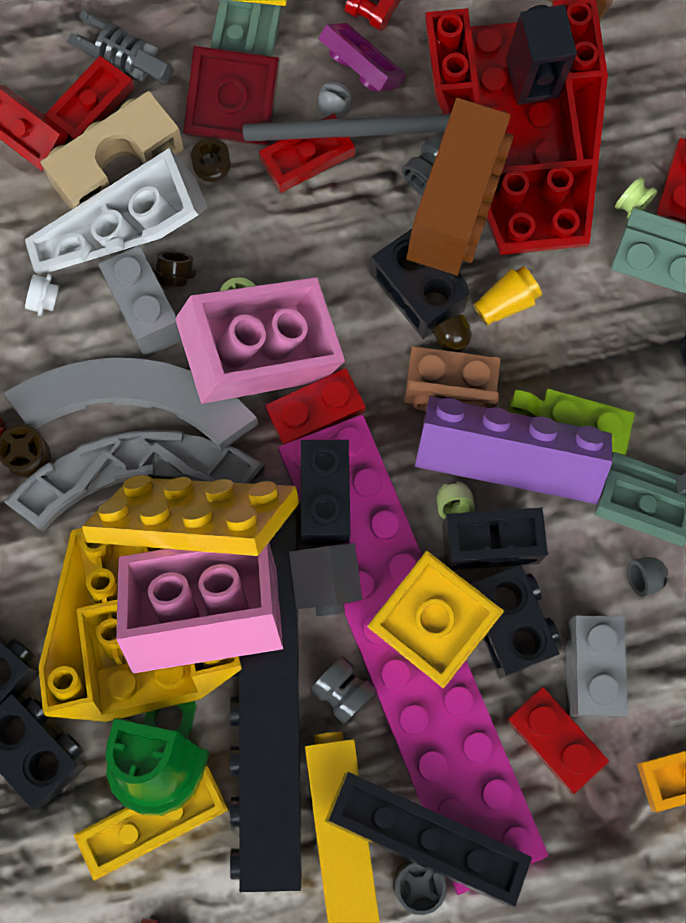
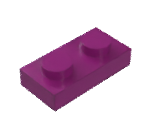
[318,23,407,92]

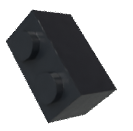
[506,5,577,105]

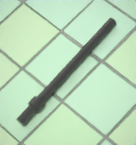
[243,111,507,141]

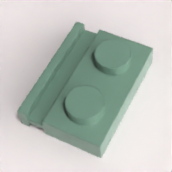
[210,0,282,57]
[610,206,686,294]
[594,452,686,547]

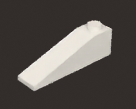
[25,148,208,275]

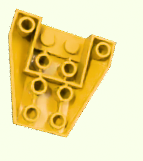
[39,528,242,722]

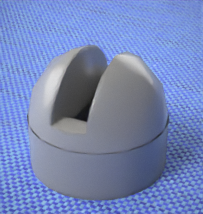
[318,80,352,119]

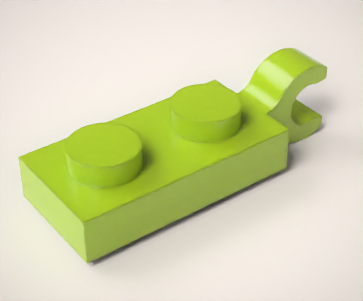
[507,389,635,456]

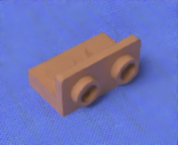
[404,346,500,411]

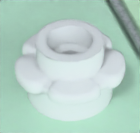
[25,273,59,316]

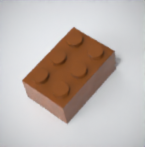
[406,97,514,276]

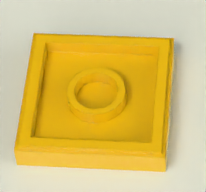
[367,551,504,688]

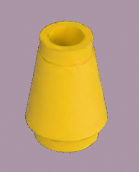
[473,266,542,326]

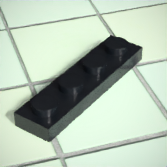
[325,772,532,907]

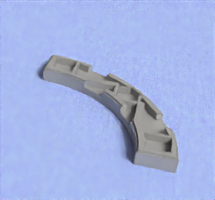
[3,358,258,451]
[4,430,265,532]

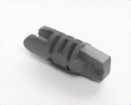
[67,9,174,85]

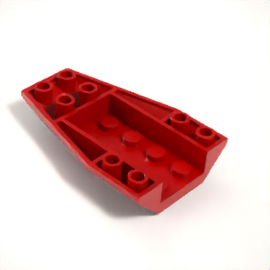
[425,0,608,255]

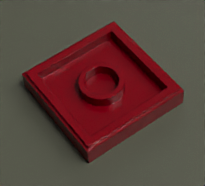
[183,46,280,147]

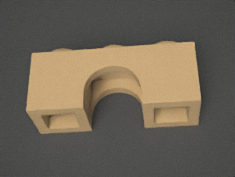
[40,91,184,210]

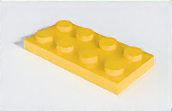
[82,475,300,556]

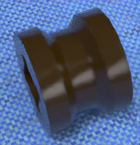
[0,425,51,478]

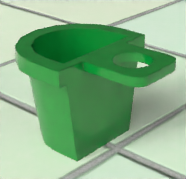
[105,701,210,816]

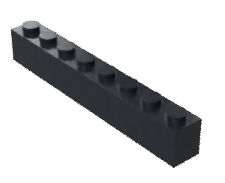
[230,507,302,892]

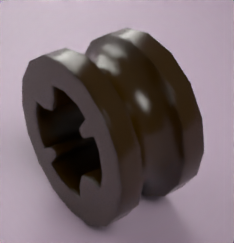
[191,138,231,182]

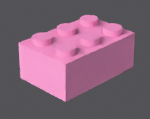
[175,277,345,404]
[116,543,283,673]

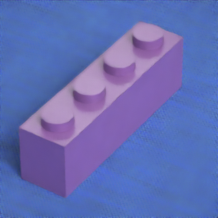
[415,396,613,504]

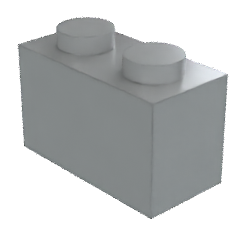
[98,245,182,359]
[565,615,628,718]

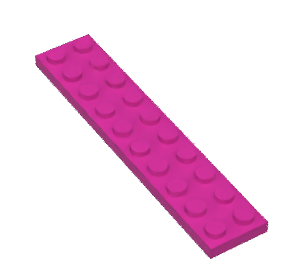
[278,414,549,895]

